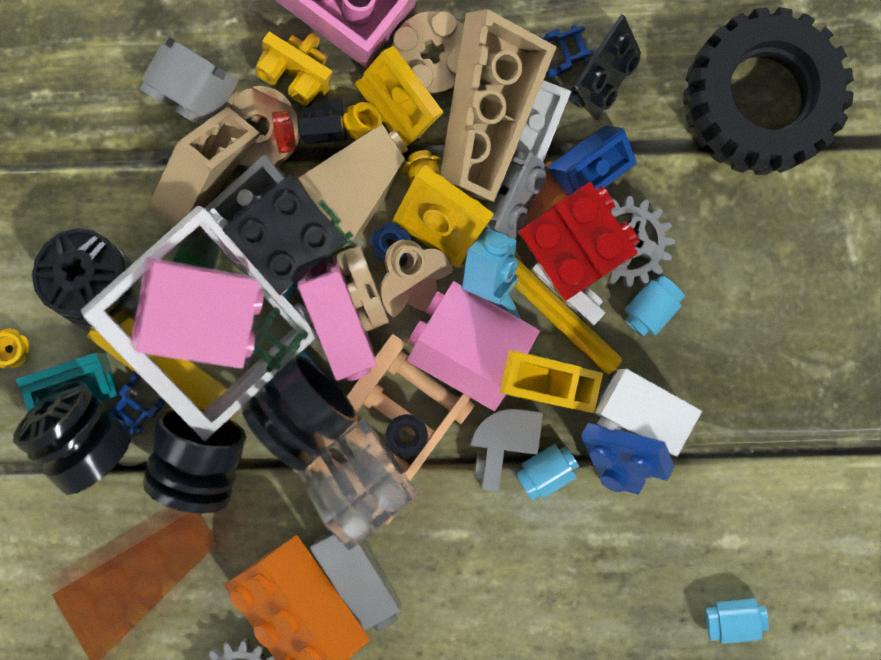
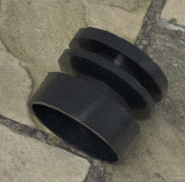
[32,228,142,331]
[242,355,358,471]
[13,380,131,495]
[143,409,247,514]

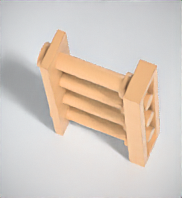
[293,334,475,529]

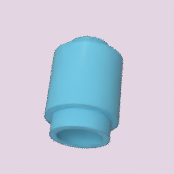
[624,275,685,337]
[515,443,579,501]
[705,598,769,644]

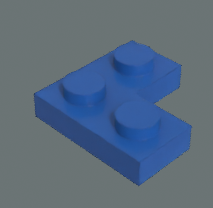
[581,422,675,495]

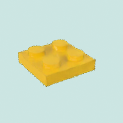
[392,165,494,268]

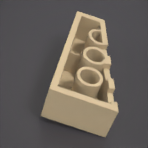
[440,9,556,202]

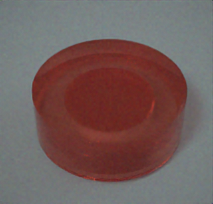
[272,110,296,154]

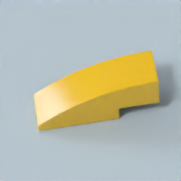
[499,350,603,413]

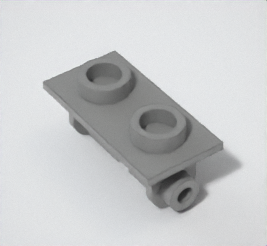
[485,151,548,240]

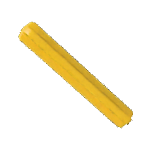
[514,256,623,375]

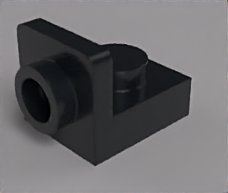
[298,99,347,145]

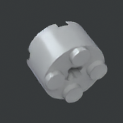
[139,36,240,125]

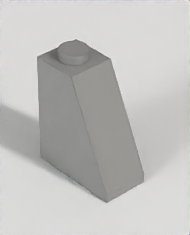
[310,517,401,631]

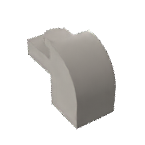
[470,408,543,492]

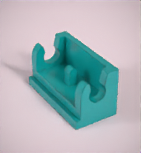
[16,353,120,412]

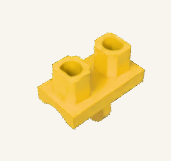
[256,32,332,106]

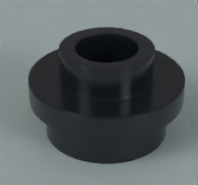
[386,414,428,457]

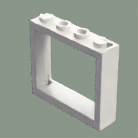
[81,206,318,441]

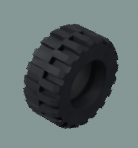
[683,7,854,175]

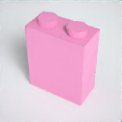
[298,254,377,381]
[130,258,264,369]
[407,281,540,411]

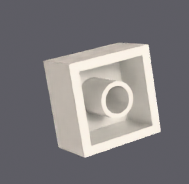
[594,369,702,456]

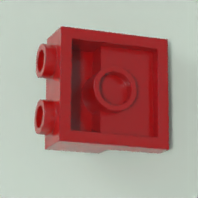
[518,182,639,302]

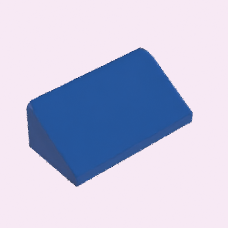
[548,126,637,196]

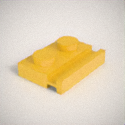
[355,46,444,147]

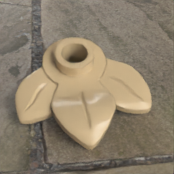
[380,240,453,317]

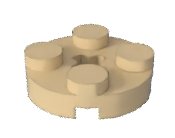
[393,11,464,96]
[223,86,300,169]
[336,246,389,332]

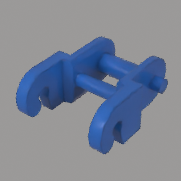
[540,24,595,78]
[109,373,166,436]

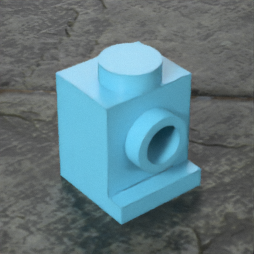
[462,229,518,305]

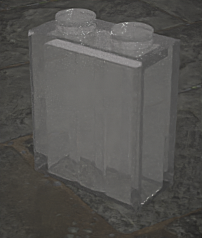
[297,418,419,551]

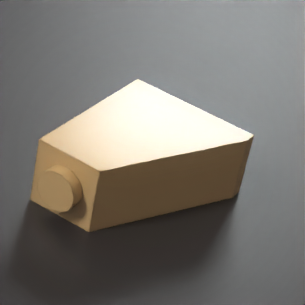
[148,106,260,228]
[298,124,408,250]

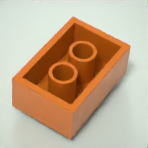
[223,534,371,660]

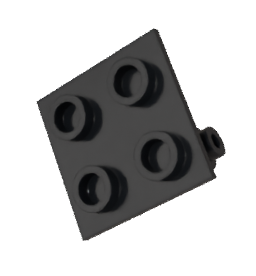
[569,14,641,120]
[222,174,346,295]

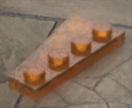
[52,513,218,660]

